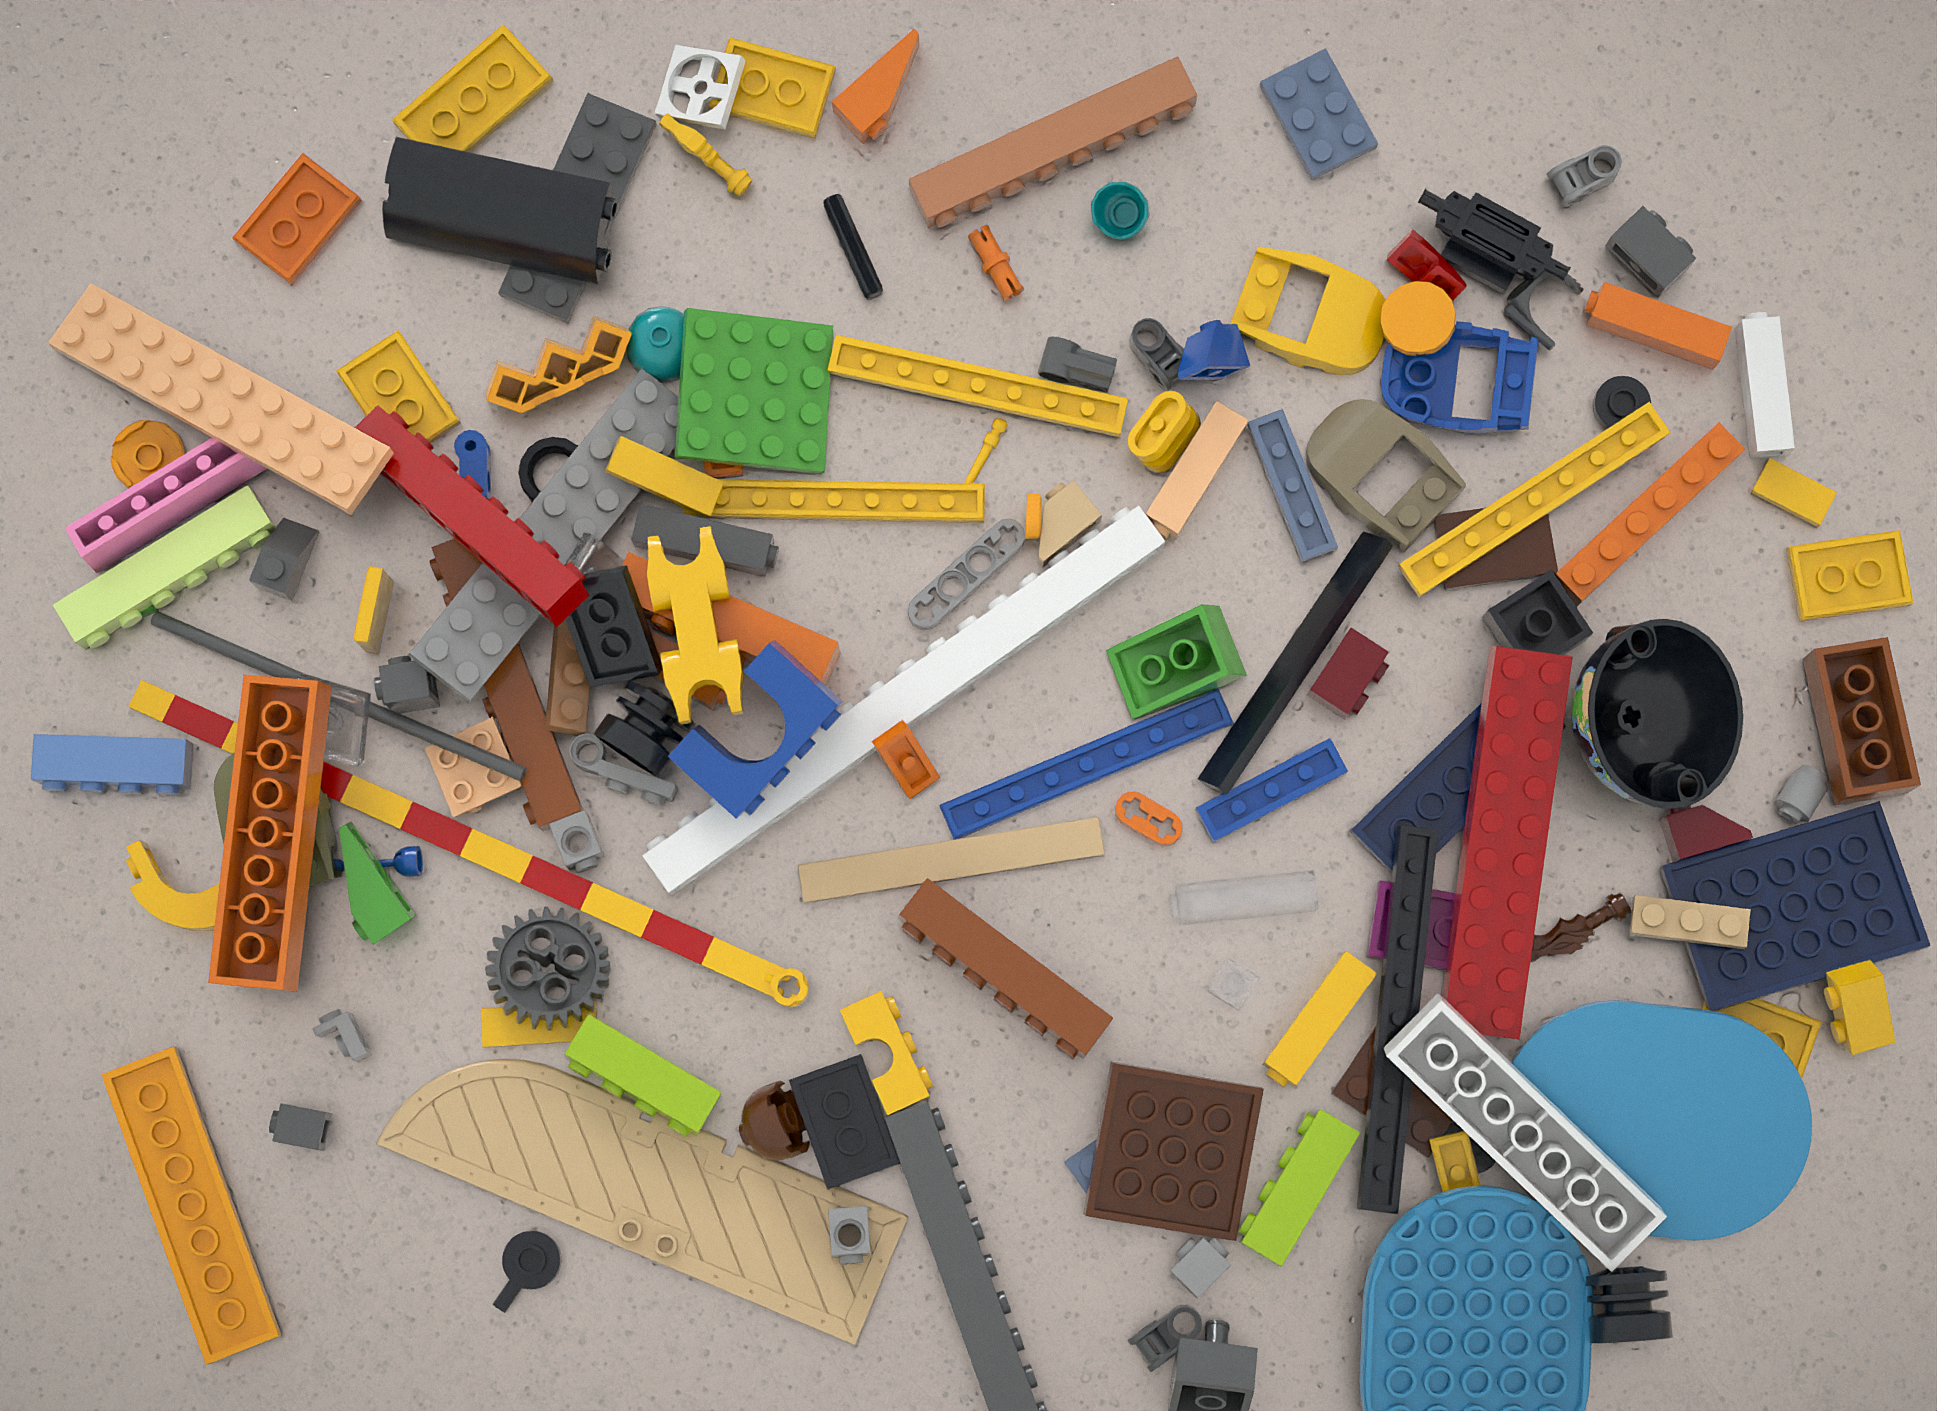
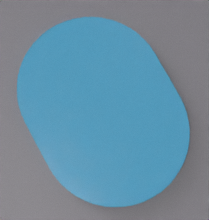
[1511,1000,1812,1241]
[1360,1186,1593,1411]

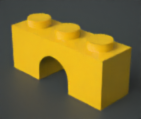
[840,991,934,1116]

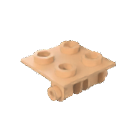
[425,717,522,817]

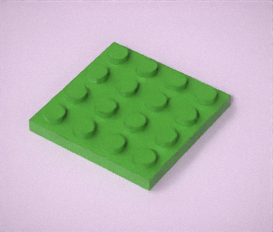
[675,308,833,475]

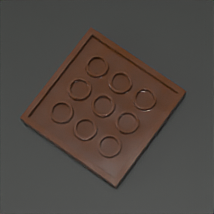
[1083,1061,1264,1241]

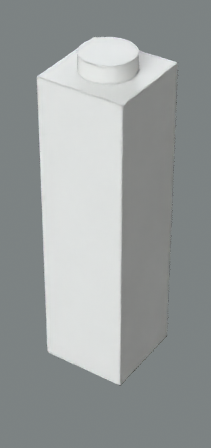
[1735,312,1795,459]

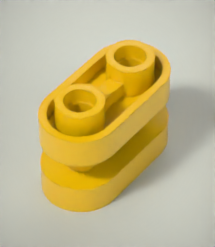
[1128,391,1201,473]

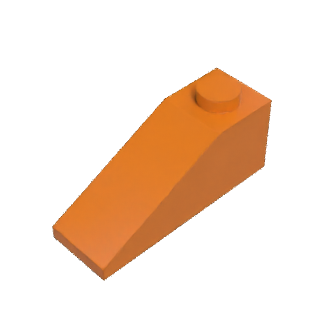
[832,29,920,144]

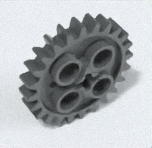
[485,907,611,1031]

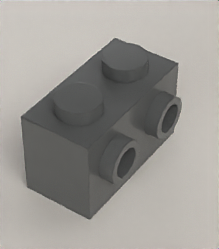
[1605,206,1696,298]
[374,656,440,714]

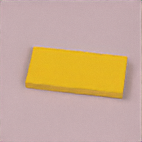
[392,24,553,152]

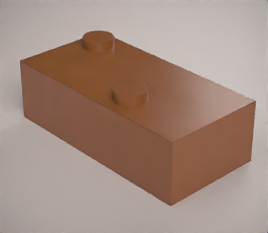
[1802,637,1921,805]

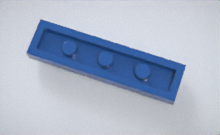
[1195,738,1348,843]

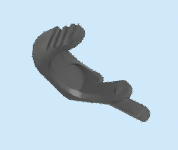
[1504,270,1584,351]

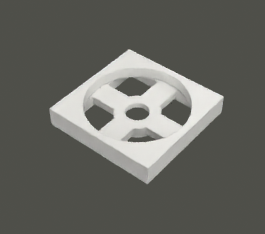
[655,45,746,129]

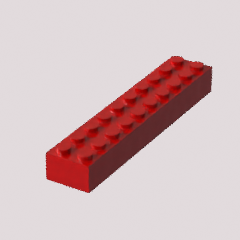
[1441,646,1573,1040]

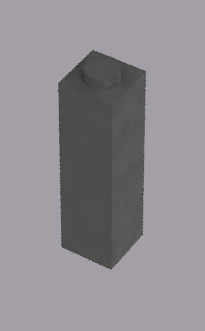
[631,504,779,577]

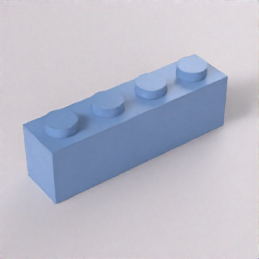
[31,734,194,795]

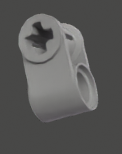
[1546,145,1622,207]

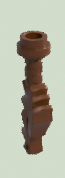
[1531,892,1631,962]

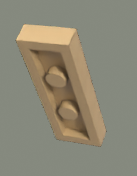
[1629,895,1750,949]

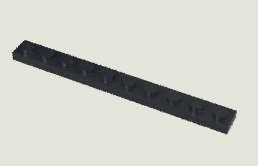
[1357,825,1438,1214]

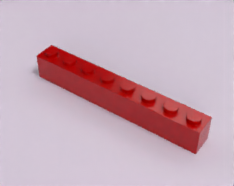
[354,405,589,627]

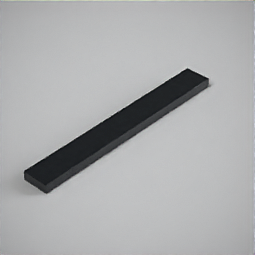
[1197,531,1393,795]

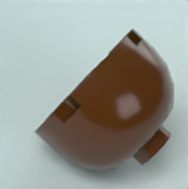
[739,1081,810,1161]

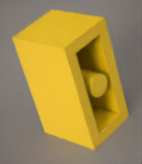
[1824,960,1896,1055]

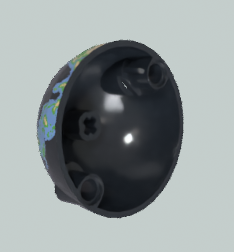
[1571,619,1743,809]

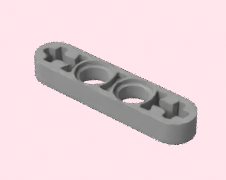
[908,519,1025,630]

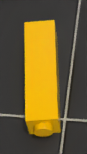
[1262,951,1377,1088]

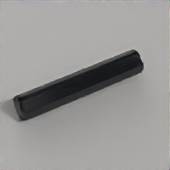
[823,194,883,298]

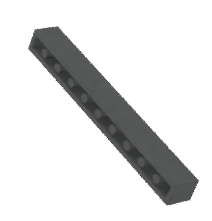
[884,1102,1047,1411]

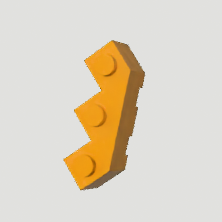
[485,315,632,413]

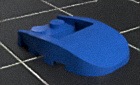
[1381,321,1539,434]

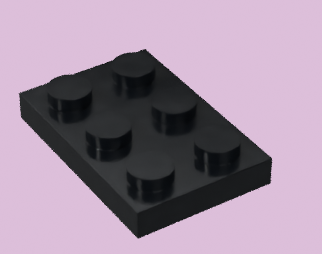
[566,565,663,688]
[789,1054,900,1190]

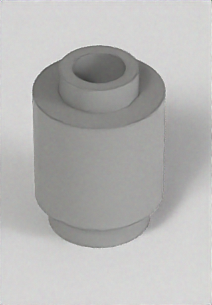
[1775,765,1828,824]

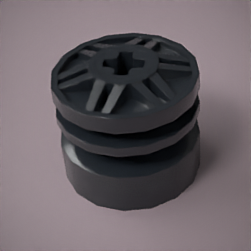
[593,680,696,778]
[1585,1266,1673,1343]

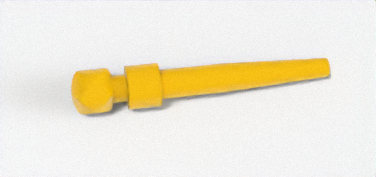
[964,418,1008,483]

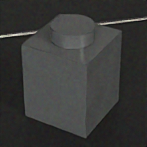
[269,1103,332,1151]

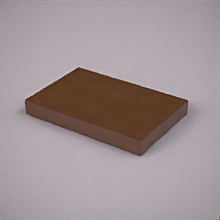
[1434,508,1558,591]

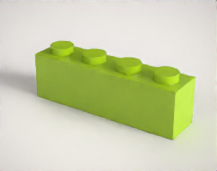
[564,1014,722,1137]
[1238,1109,1360,1267]

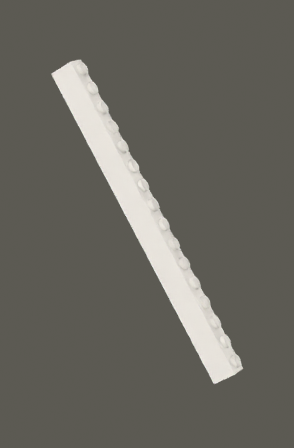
[642,506,1165,896]

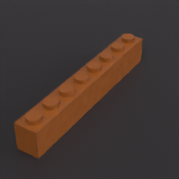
[429,539,583,831]

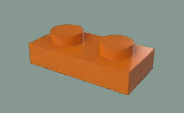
[871,720,941,799]

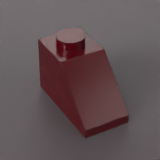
[1659,805,1753,862]

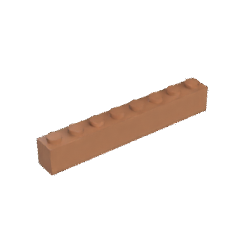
[909,56,1197,228]

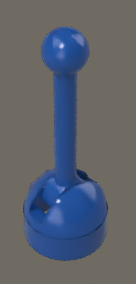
[334,846,423,877]

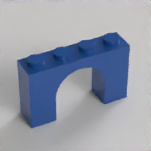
[668,640,843,819]

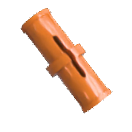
[968,225,1025,301]

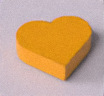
[1025,493,1042,540]

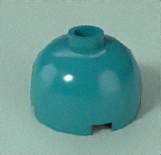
[626,306,684,382]

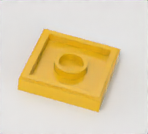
[353,566,394,654]

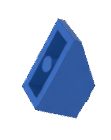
[1177,320,1251,380]

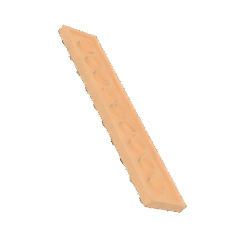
[48,283,394,515]

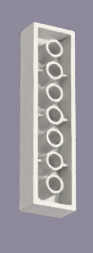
[1384,993,1667,1272]

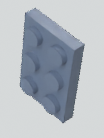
[1259,48,1378,181]

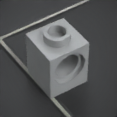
[549,810,604,873]
[828,1206,870,1265]

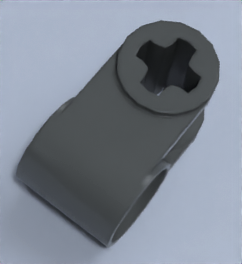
[1129,318,1184,391]
[1128,1305,1202,1372]

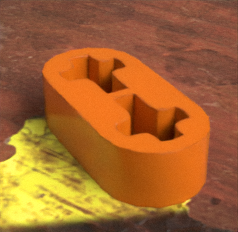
[1115,791,1182,846]

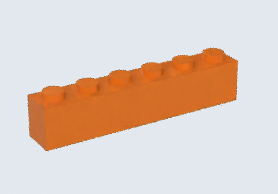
[1555,422,1745,607]

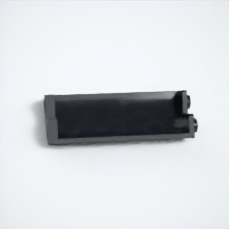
[382,137,618,284]

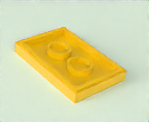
[709,37,836,139]
[336,330,461,443]
[1786,530,1914,622]
[1702,998,1822,1079]

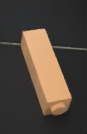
[1146,401,1249,540]

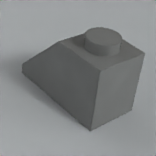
[249,518,320,601]

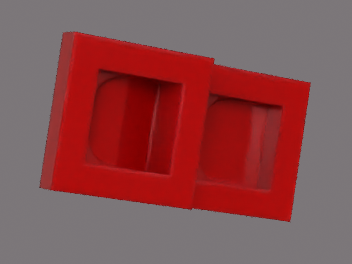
[1387,229,1467,301]

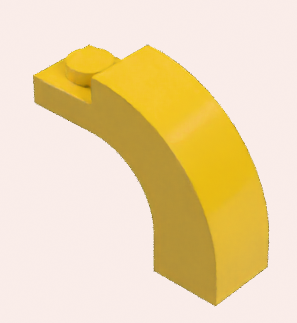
[126,840,220,931]

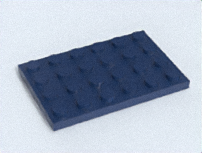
[1660,801,1931,1011]

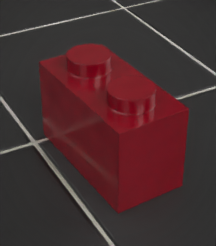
[1307,627,1390,720]

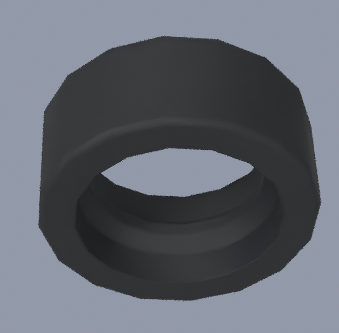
[518,437,578,502]

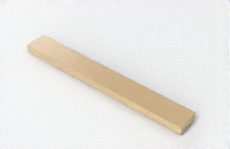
[798,817,1105,904]

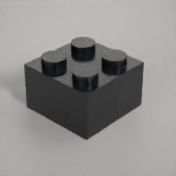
[1482,570,1593,655]

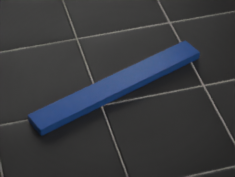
[939,689,1234,840]

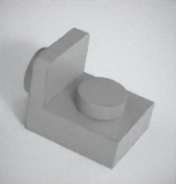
[313,1009,372,1062]

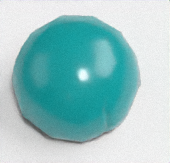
[1091,182,1150,240]

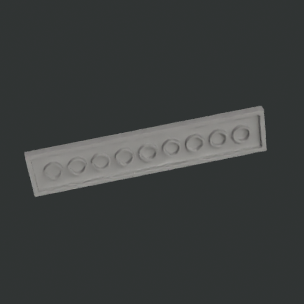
[408,368,678,703]

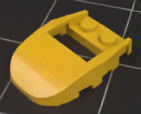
[1230,246,1386,375]

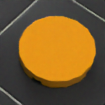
[1380,281,1456,356]
[111,420,187,489]

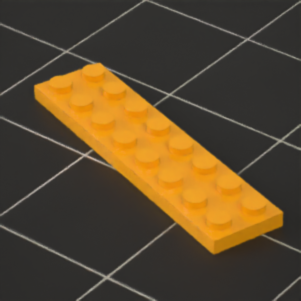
[101,1046,281,1365]

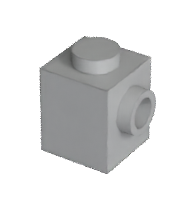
[1169,1237,1231,1298]

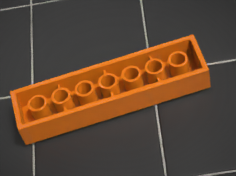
[208,675,332,992]

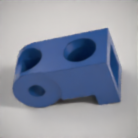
[454,430,491,500]

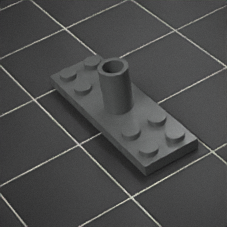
[498,93,657,324]

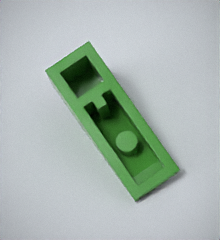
[339,821,416,945]

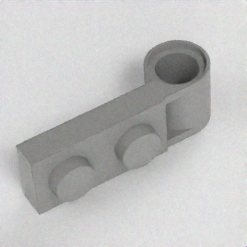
[569,733,678,805]

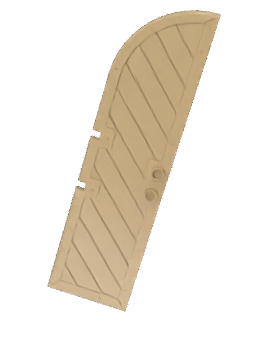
[376,1059,908,1345]

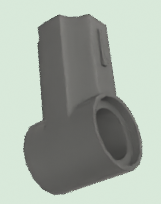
[1038,336,1117,392]

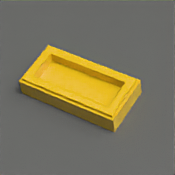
[1750,458,1837,527]

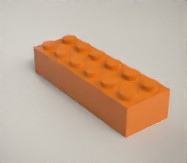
[622,552,841,686]

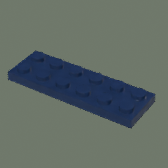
[1350,703,1567,874]

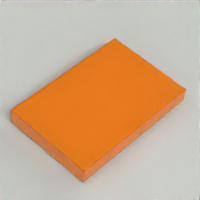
[232,153,362,286]

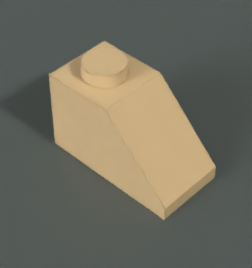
[1038,480,1102,568]

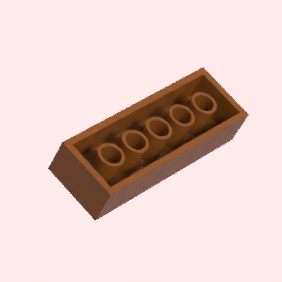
[899,878,1113,1060]

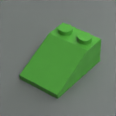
[1106,604,1247,720]

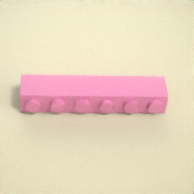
[65,438,267,573]

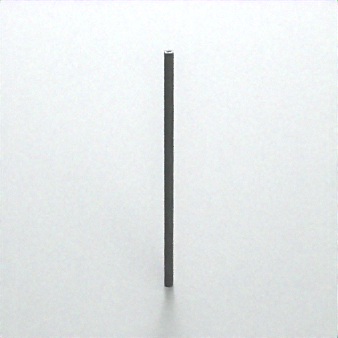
[151,611,527,782]

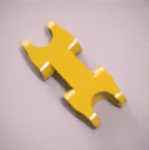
[647,526,744,725]

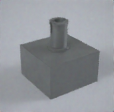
[1168,1319,1258,1411]

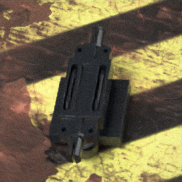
[1418,188,1571,294]

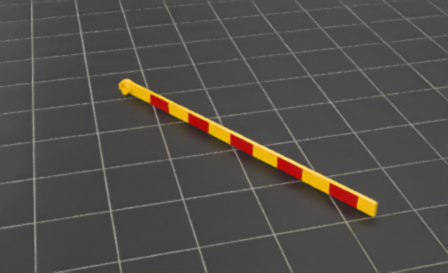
[128,680,809,1008]

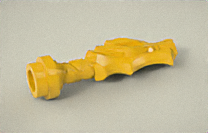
[659,113,753,196]

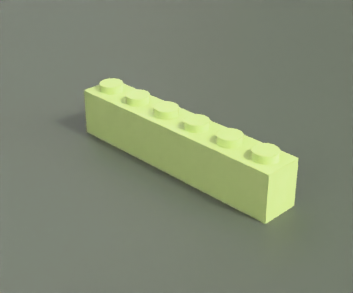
[53,485,276,650]

